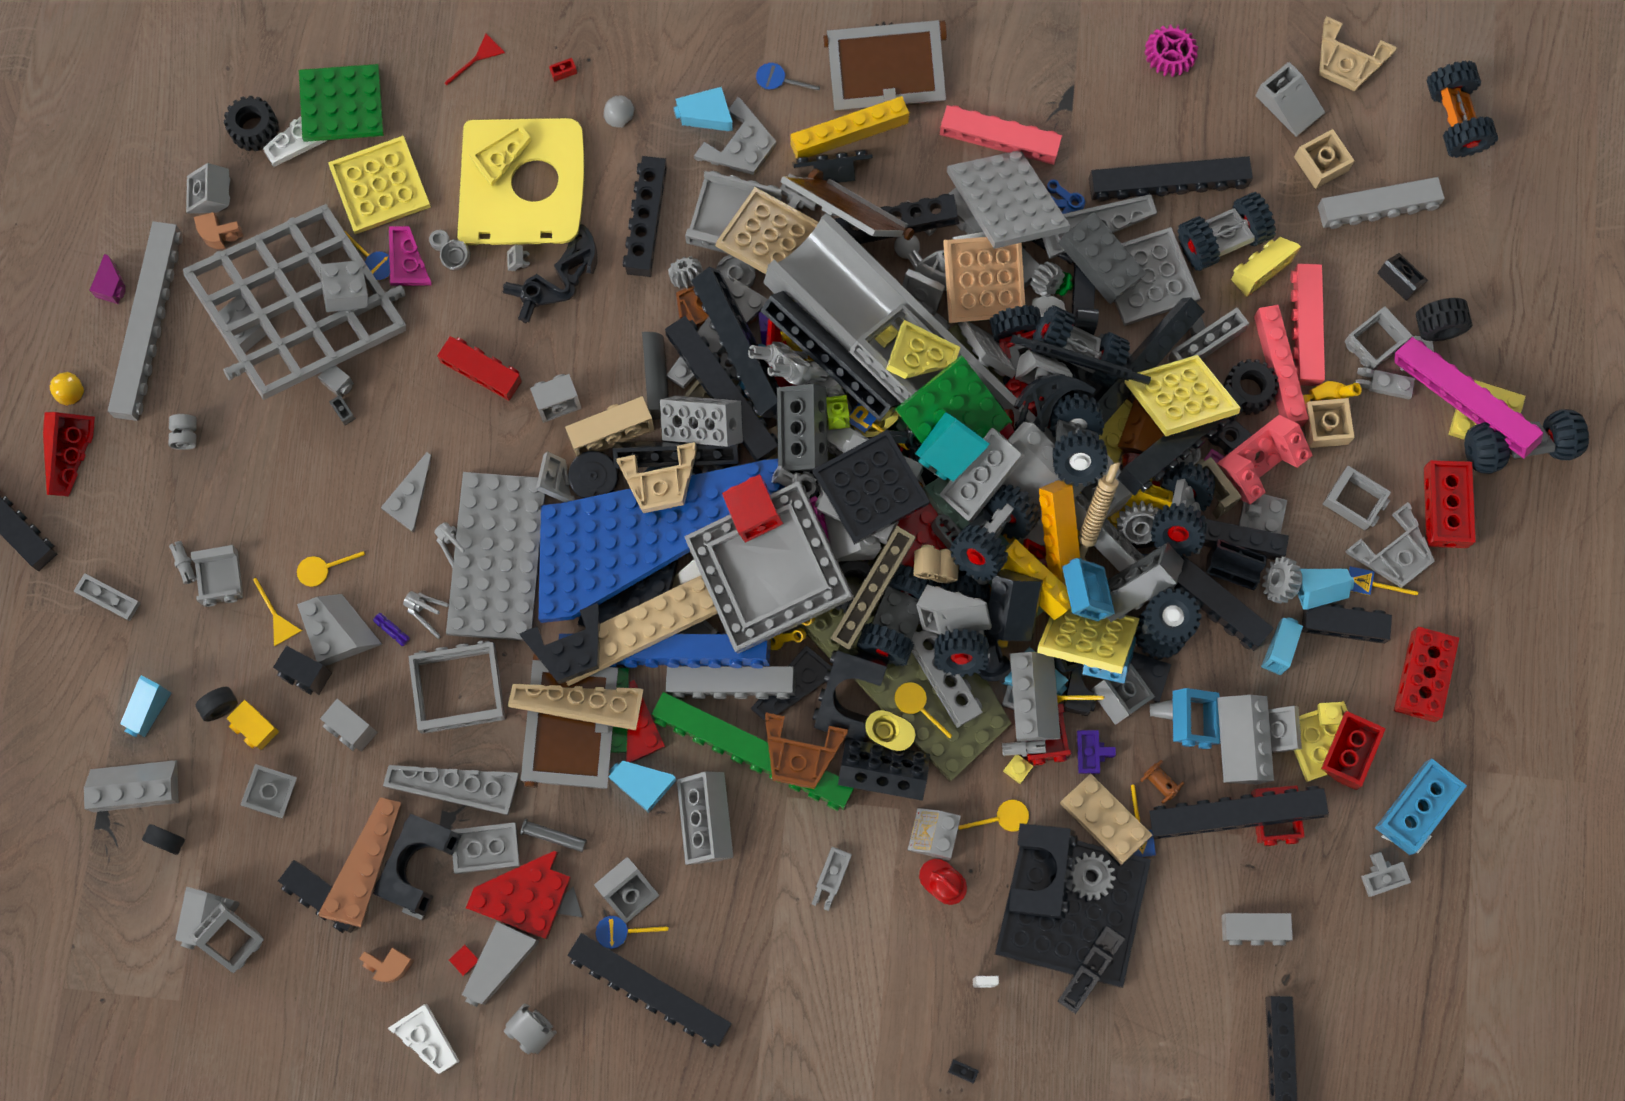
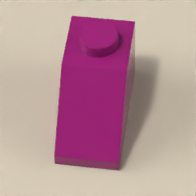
[89,254,126,304]

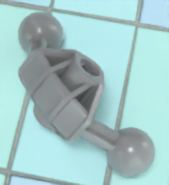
[894,235,947,291]

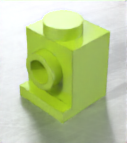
[826,395,850,430]

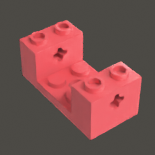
[1216,415,1313,505]

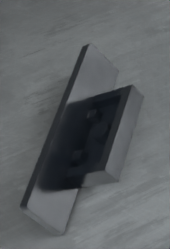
[792,149,873,183]

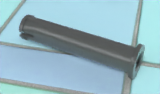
[520,819,587,853]

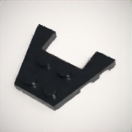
[520,603,600,684]

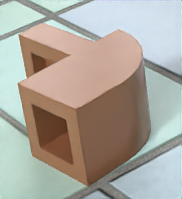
[194,212,243,249]
[359,948,414,983]

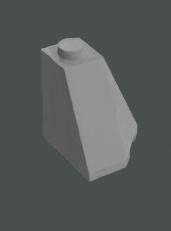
[175,887,240,950]

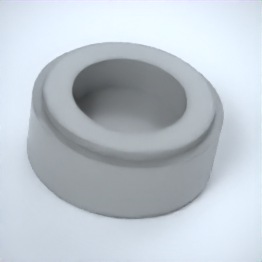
[429,230,450,251]

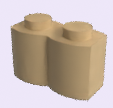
[914,545,959,584]

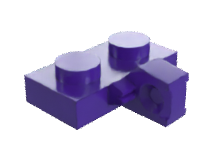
[1077,730,1116,774]

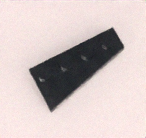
[751,645,832,722]

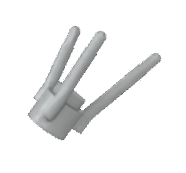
[434,522,465,568]
[403,591,449,639]

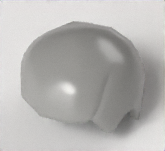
[604,95,635,127]
[440,239,471,270]

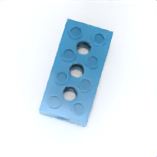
[1375,758,1467,855]

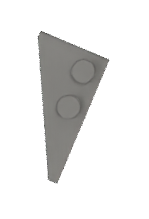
[381,452,431,532]

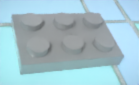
[452,823,520,874]

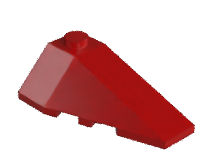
[43,412,95,497]

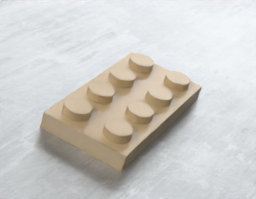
[1060,774,1152,865]

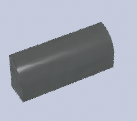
[642,332,669,420]

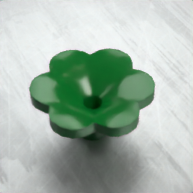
[1055,271,1074,296]

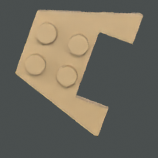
[1319,16,1397,91]
[617,442,697,513]

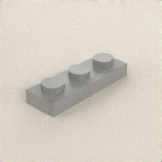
[74,573,141,621]

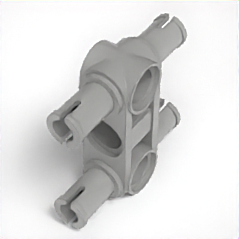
[748,342,828,385]

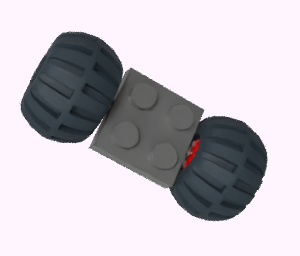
[1464,409,1589,474]

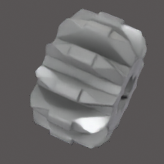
[668,256,703,289]
[1030,261,1065,297]

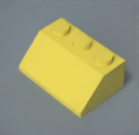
[1231,237,1301,297]

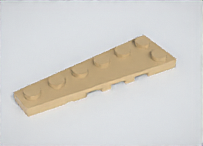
[508,684,643,730]

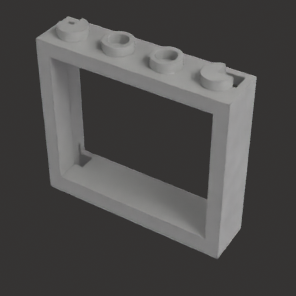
[849,304,958,403]
[409,641,506,734]

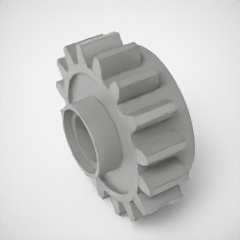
[1116,501,1159,545]
[1262,557,1302,604]
[1070,852,1116,901]

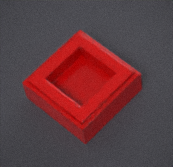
[449,945,479,976]

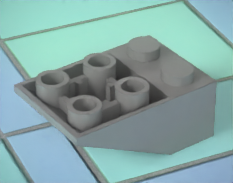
[1256,62,1325,137]
[916,585,992,635]

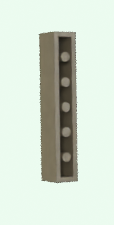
[831,526,916,650]

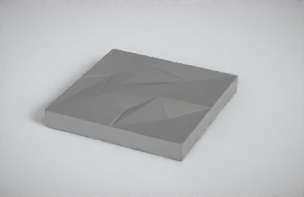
[684,481,854,654]

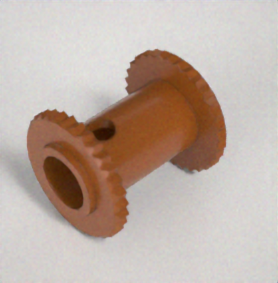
[1140,760,1184,803]

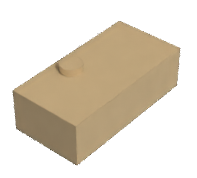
[565,396,655,457]

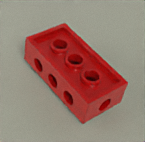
[1424,460,1476,548]
[1394,626,1459,723]

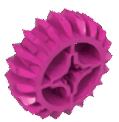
[1145,24,1198,77]

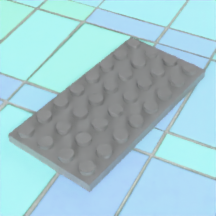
[446,472,545,641]

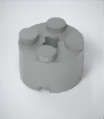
[504,1003,557,1055]

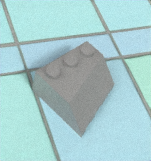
[297,594,382,666]

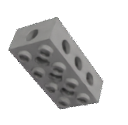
[660,396,743,447]

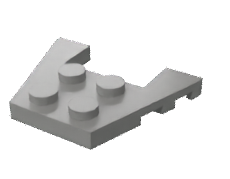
[694,97,776,175]
[1345,502,1435,588]

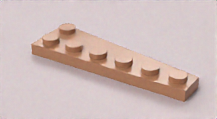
[319,797,401,927]

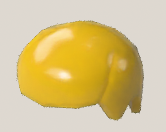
[49,372,84,406]

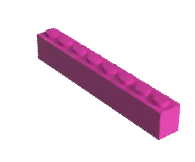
[1394,337,1543,459]

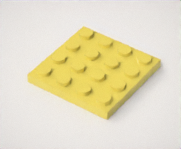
[328,136,431,235]
[1124,355,1240,436]
[1037,608,1140,674]

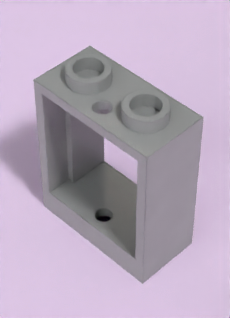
[1344,306,1412,370]
[1323,466,1391,530]
[190,902,264,974]

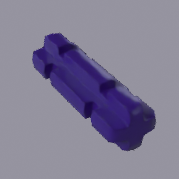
[373,613,410,646]

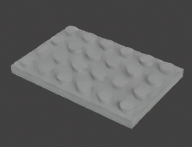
[947,151,1070,249]

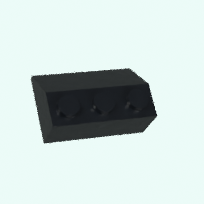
[984,568,1043,641]

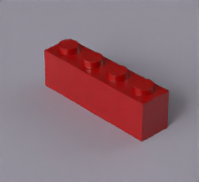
[437,336,522,401]

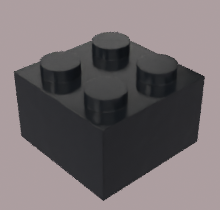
[273,645,332,695]

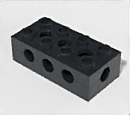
[838,738,930,801]

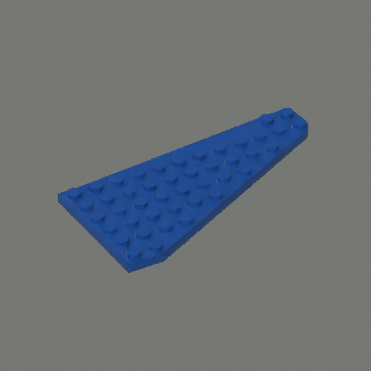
[538,459,785,623]

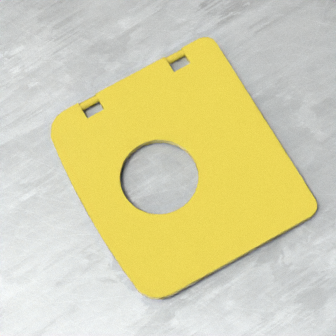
[457,118,584,245]

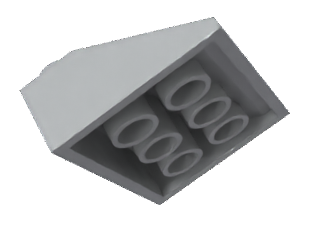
[1000,422,1089,526]

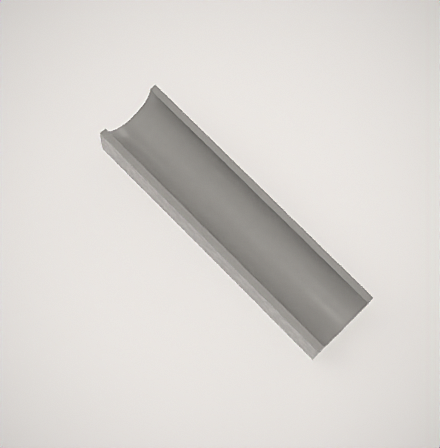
[764,213,1056,445]

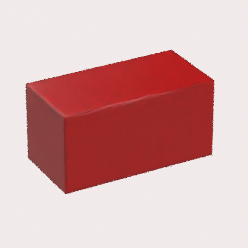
[549,58,577,82]

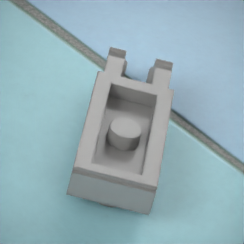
[1355,367,1415,399]
[811,847,852,911]

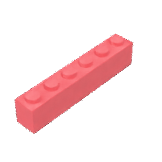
[939,105,1062,165]
[1290,264,1325,386]
[1254,304,1309,427]

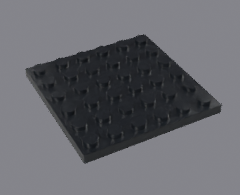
[994,841,1151,988]

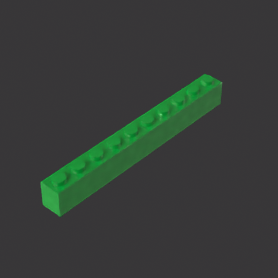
[651,692,854,811]

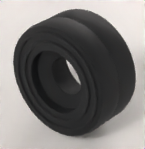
[195,686,238,722]
[142,824,185,855]

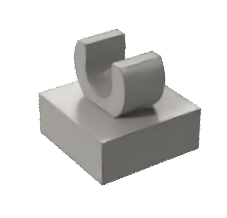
[507,244,530,271]

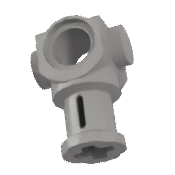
[772,465,817,497]

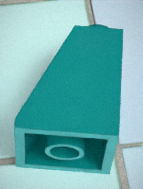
[915,412,990,482]

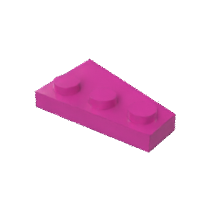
[389,226,431,286]

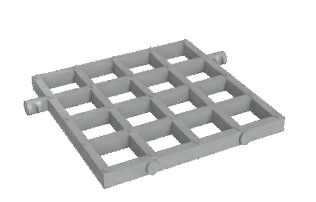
[183,204,406,400]

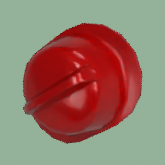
[919,859,967,905]

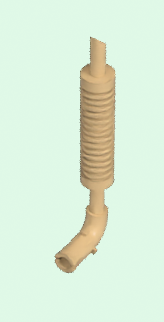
[1078,462,1121,561]

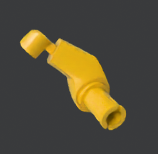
[1303,381,1362,404]

